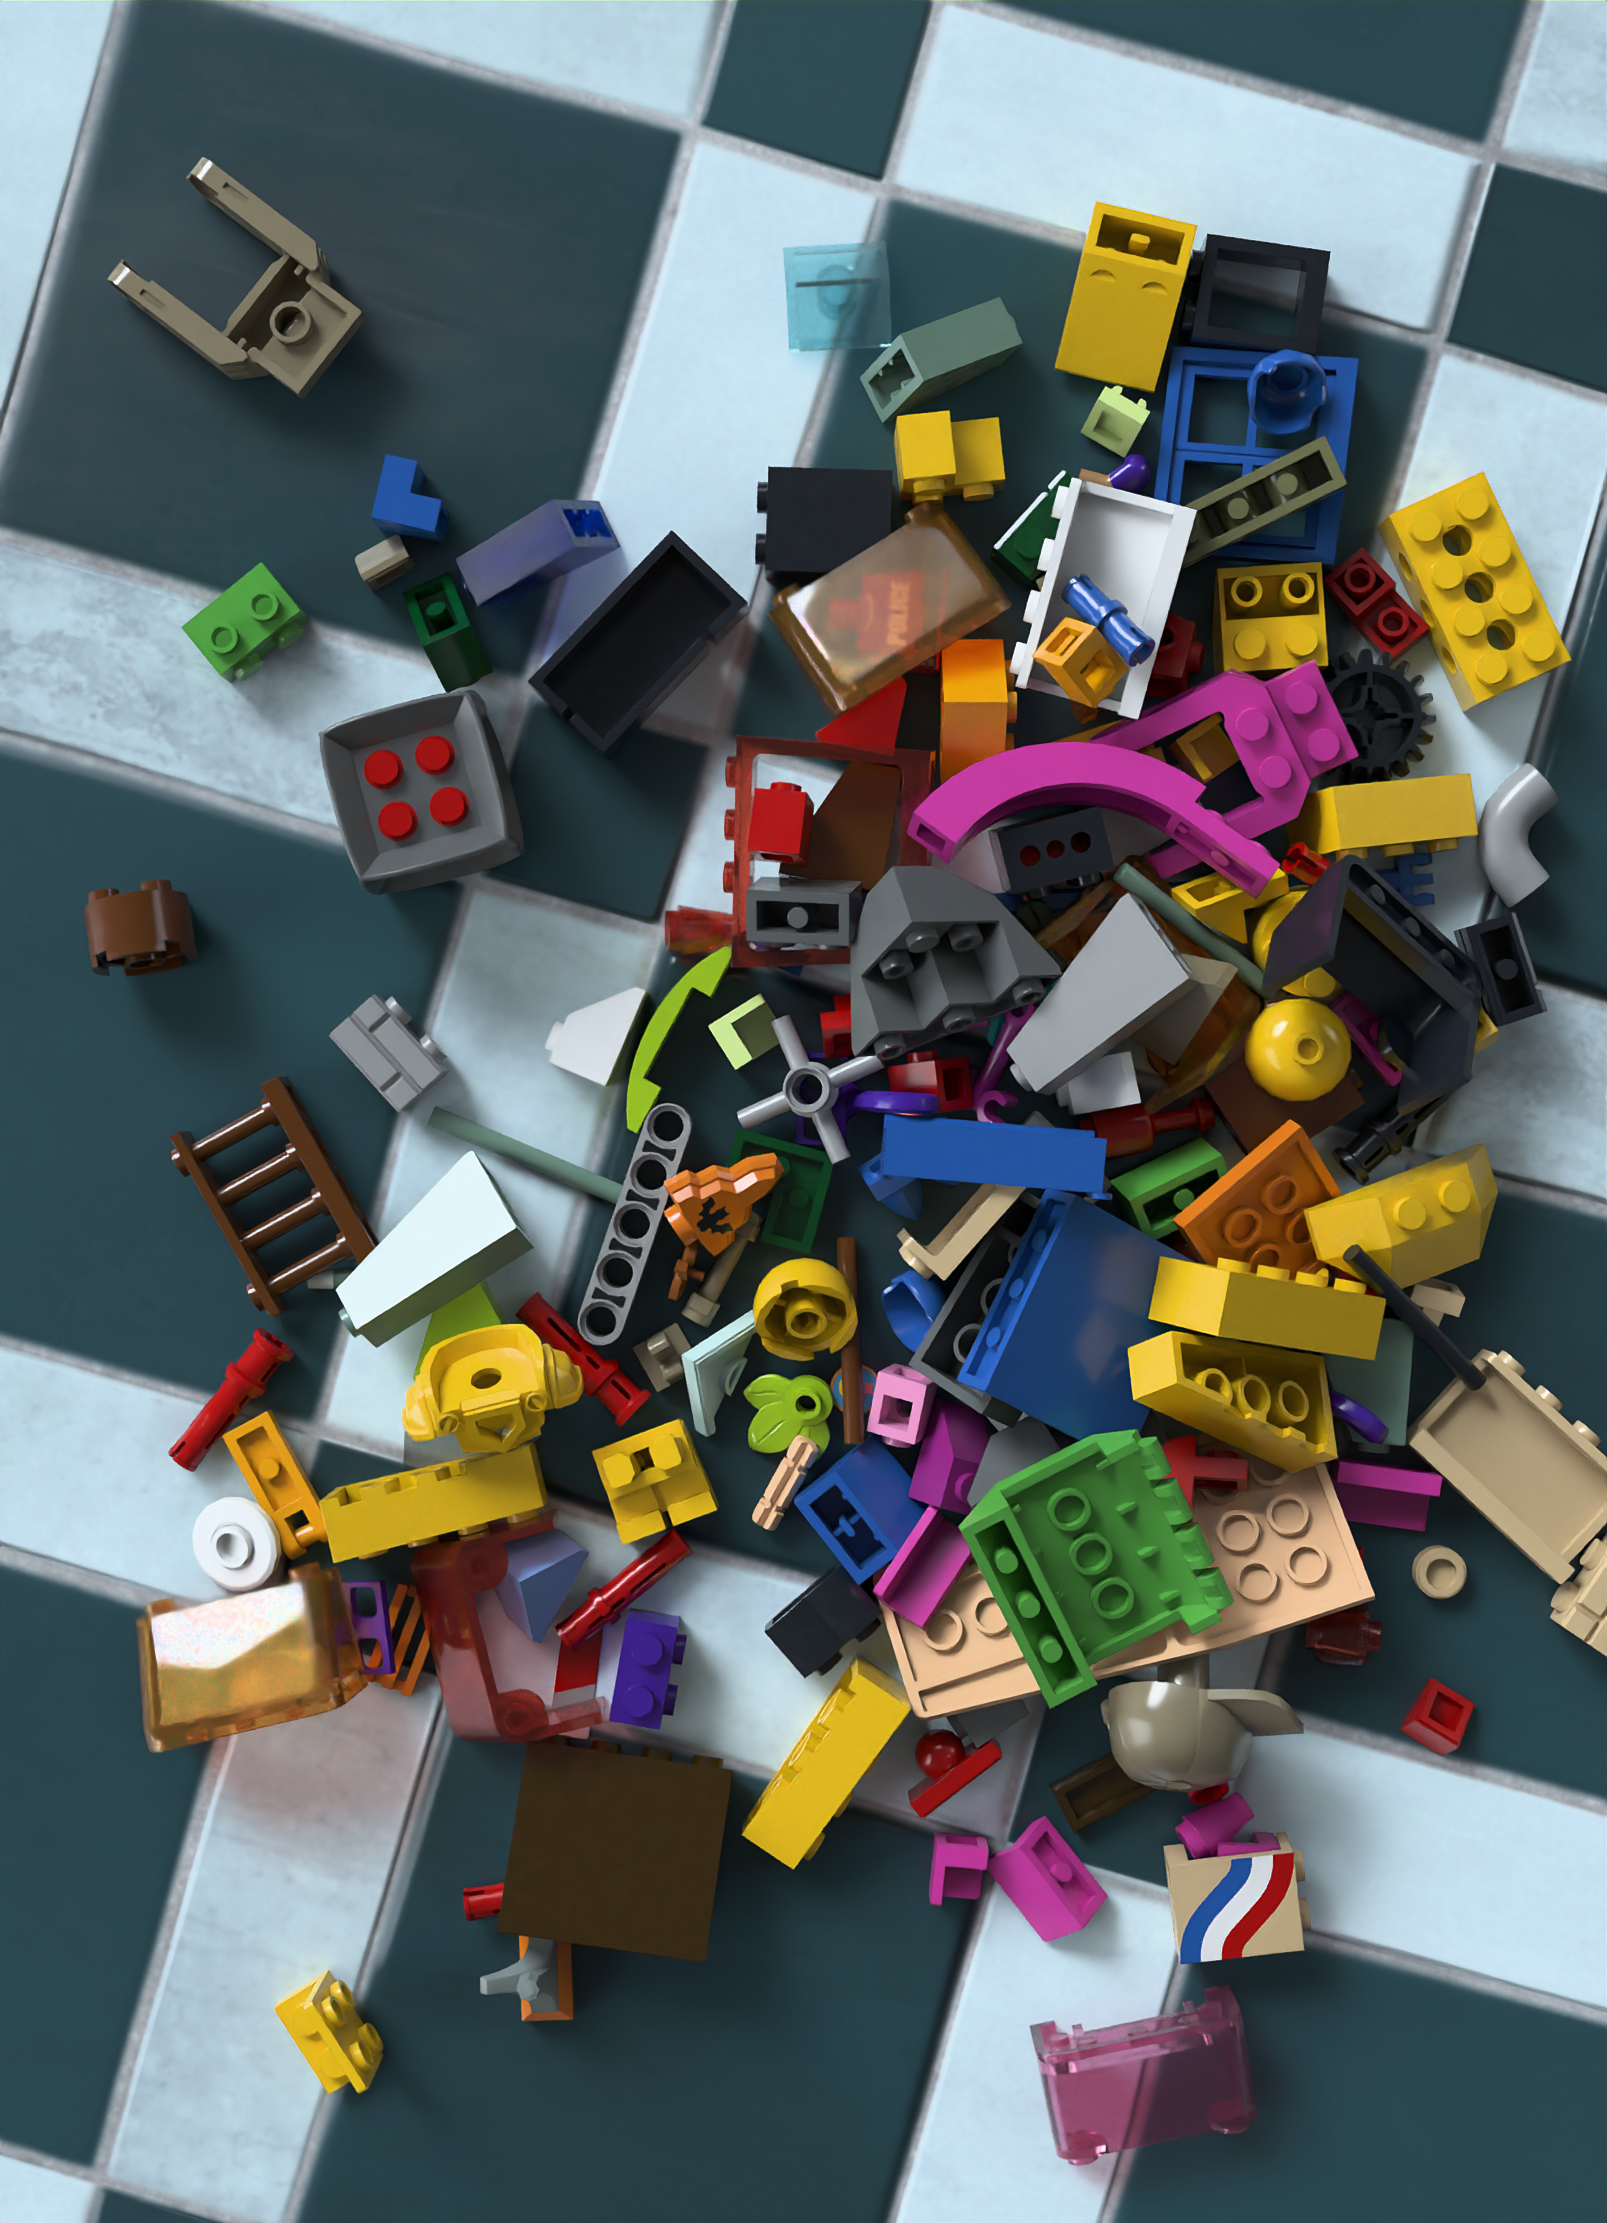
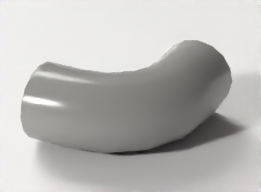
[1477,763,1559,908]

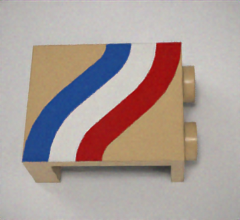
[1163,1832,1311,1965]

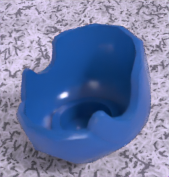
[1247,349,1327,437]
[881,1270,950,1353]

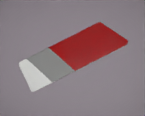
[549,1627,604,1739]

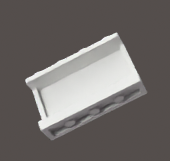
[1009,477,1197,720]

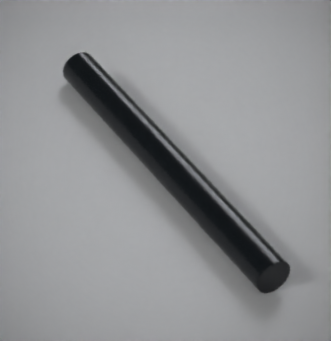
[1343,1244,1486,1391]

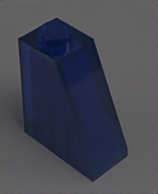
[455,499,621,606]

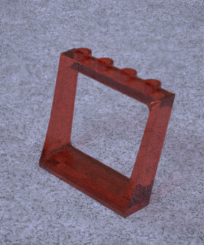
[722,735,936,968]

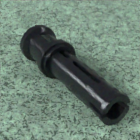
[1332,1073,1473,1186]

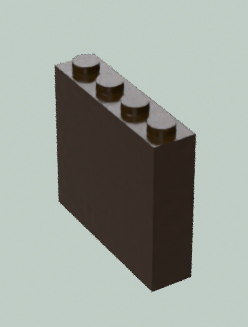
[497,1732,733,1963]

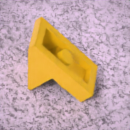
[1171,868,1289,944]

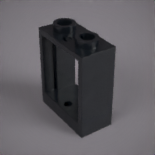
[1180,233,1331,356]

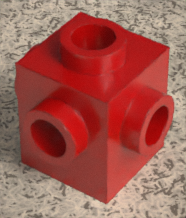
[1145,614,1205,699]

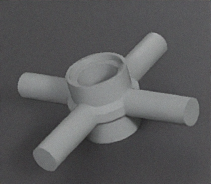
[737,1015,885,1165]

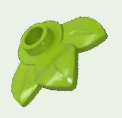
[743,1374,834,1464]

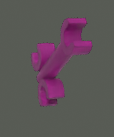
[969,1004,1040,1124]

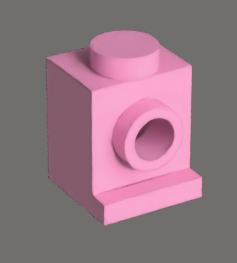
[866,1363,940,1448]

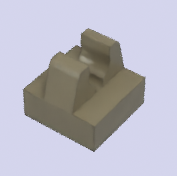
[632,1321,693,1392]

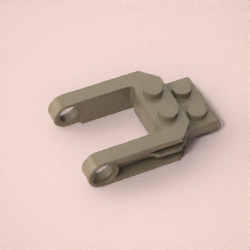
[107,157,367,399]

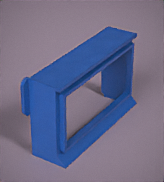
[869,1113,1112,1200]

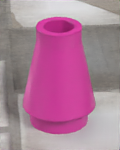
[1175,1791,1254,1860]

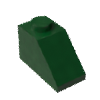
[402,571,493,693]

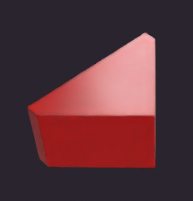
[815,676,907,759]

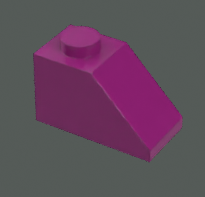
[908,1397,989,1515]

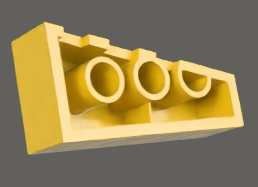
[1127,1331,1338,1473]
[742,1654,911,1870]

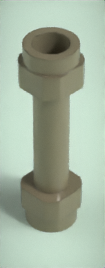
[681,1211,766,1328]

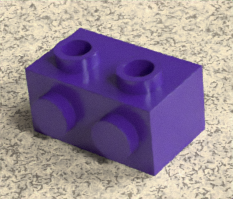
[609,1608,687,1730]

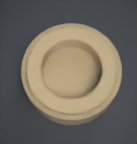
[1412,1545,1467,1599]

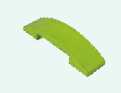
[626,946,736,1133]

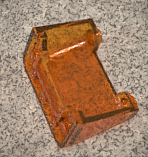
[766,501,1013,721]
[136,1562,368,1753]

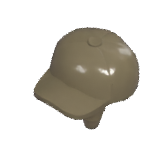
[1101,1653,1304,1792]

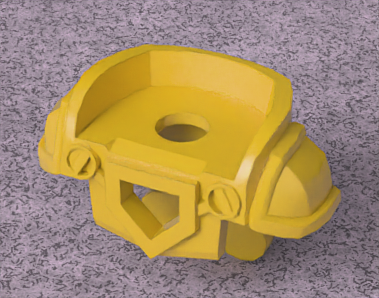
[402,1324,584,1454]

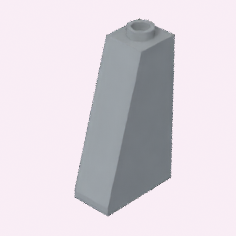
[1006,893,1201,1096]

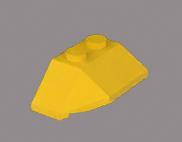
[1303,1143,1498,1289]

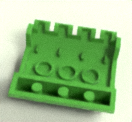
[958,1429,1234,1709]

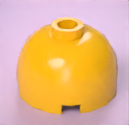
[1244,998,1351,1102]
[753,1258,858,1361]

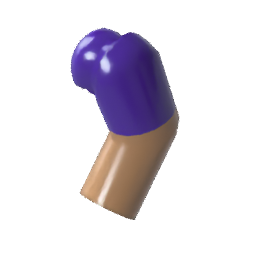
[1078,454,1151,494]

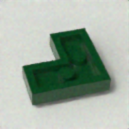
[727,1128,834,1254]

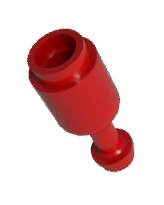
[1076,1097,1215,1161]

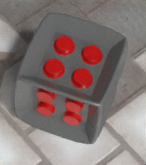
[318,690,526,896]

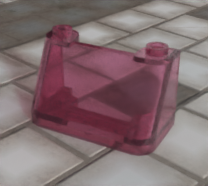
[1029,1984,1257,2166]

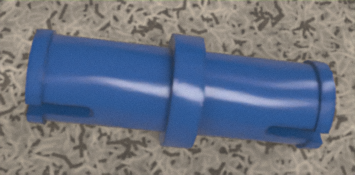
[1061,574,1156,667]

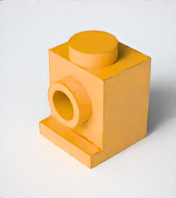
[1032,617,1129,708]

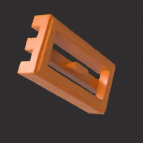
[363,1581,448,1697]

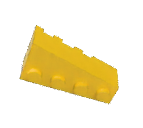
[1148,1256,1386,1361]
[319,1440,548,1563]

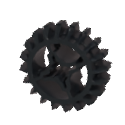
[1321,649,1436,786]

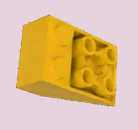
[1054,201,1198,393]

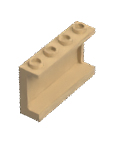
[897,1184,1027,1280]
[1405,1349,1607,1585]

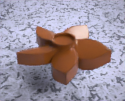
[668,1241,705,1301]

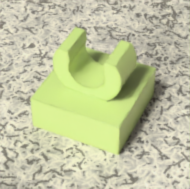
[1080,385,1150,458]

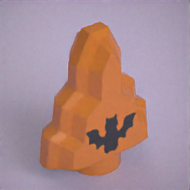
[663,1153,785,1257]

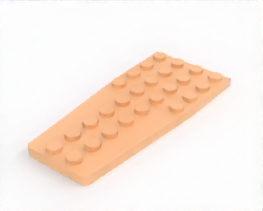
[873,1433,1375,1721]

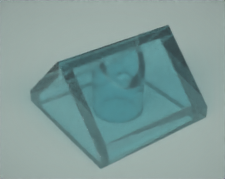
[783,242,891,352]

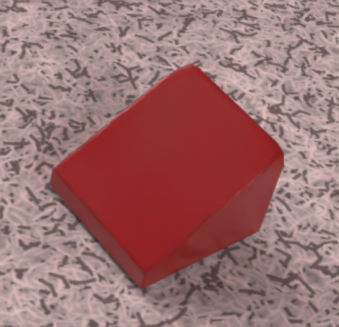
[1400,1678,1476,1756]

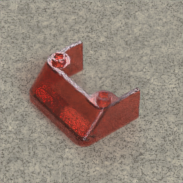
[411,1508,606,1743]

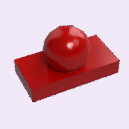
[908,1729,1003,1818]

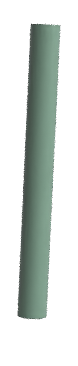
[1114,863,1278,1001]
[428,1106,623,1204]

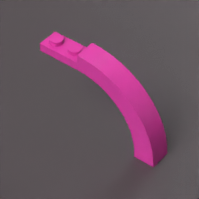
[907,742,1281,899]

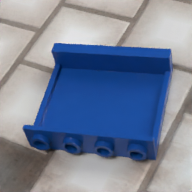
[957,1189,1194,1441]

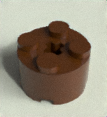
[83,879,198,976]

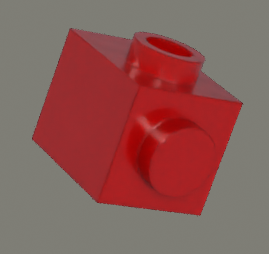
[747,782,815,865]
[887,1050,974,1116]

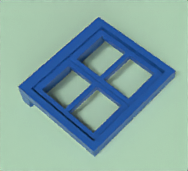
[1154,346,1359,575]

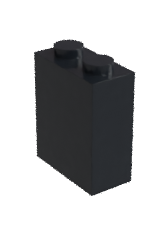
[755,466,893,583]

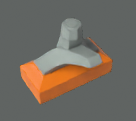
[480,1935,575,2021]

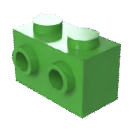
[181,562,309,683]
[1110,1137,1228,1240]

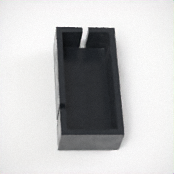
[528,530,749,761]

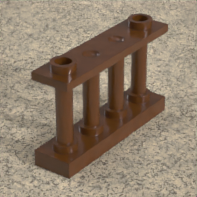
[170,1076,380,1317]

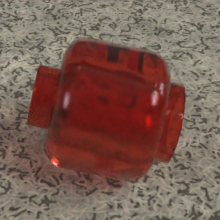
[1306,1603,1382,1668]

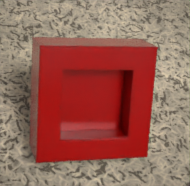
[820,994,854,1059]

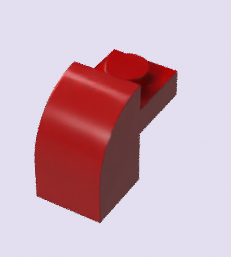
[1161,1435,1249,1524]

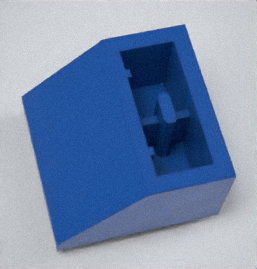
[794,1433,933,1585]

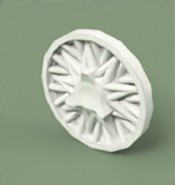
[192,1497,282,1591]

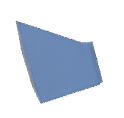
[470,1528,589,1643]

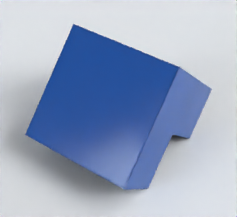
[371,454,450,544]

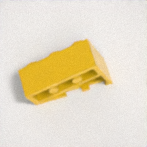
[1286,773,1478,862]

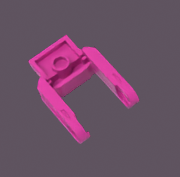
[1088,659,1359,880]

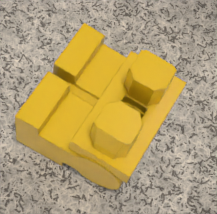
[592,1418,720,1545]

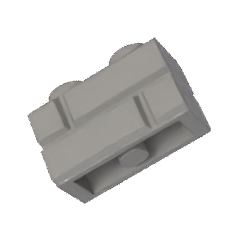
[329,994,449,1112]

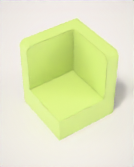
[708,993,780,1070]

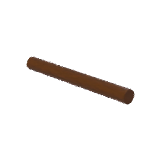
[837,1237,865,1444]

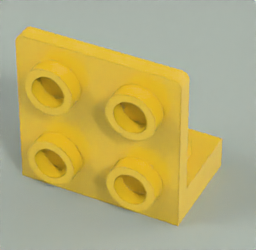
[274,1970,384,2095]

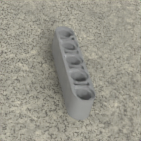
[577,1103,693,1346]

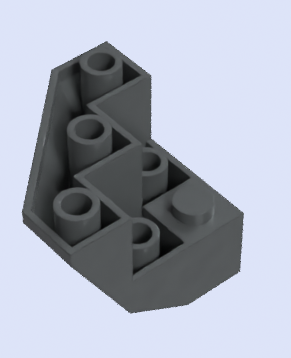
[850,866,1062,1060]

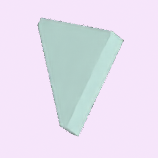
[681,1310,756,1437]

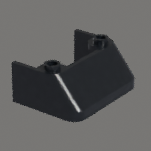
[1261,854,1482,1116]

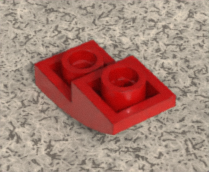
[1323,547,1430,666]

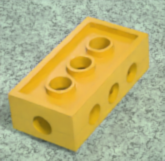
[1377,471,1571,712]

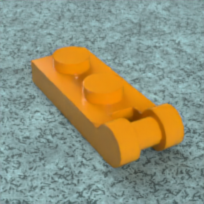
[222,1409,328,1560]

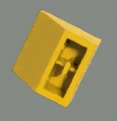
[1212,562,1328,679]

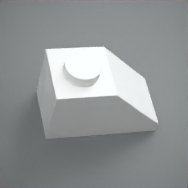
[545,987,648,1087]
[1055,1051,1141,1115]

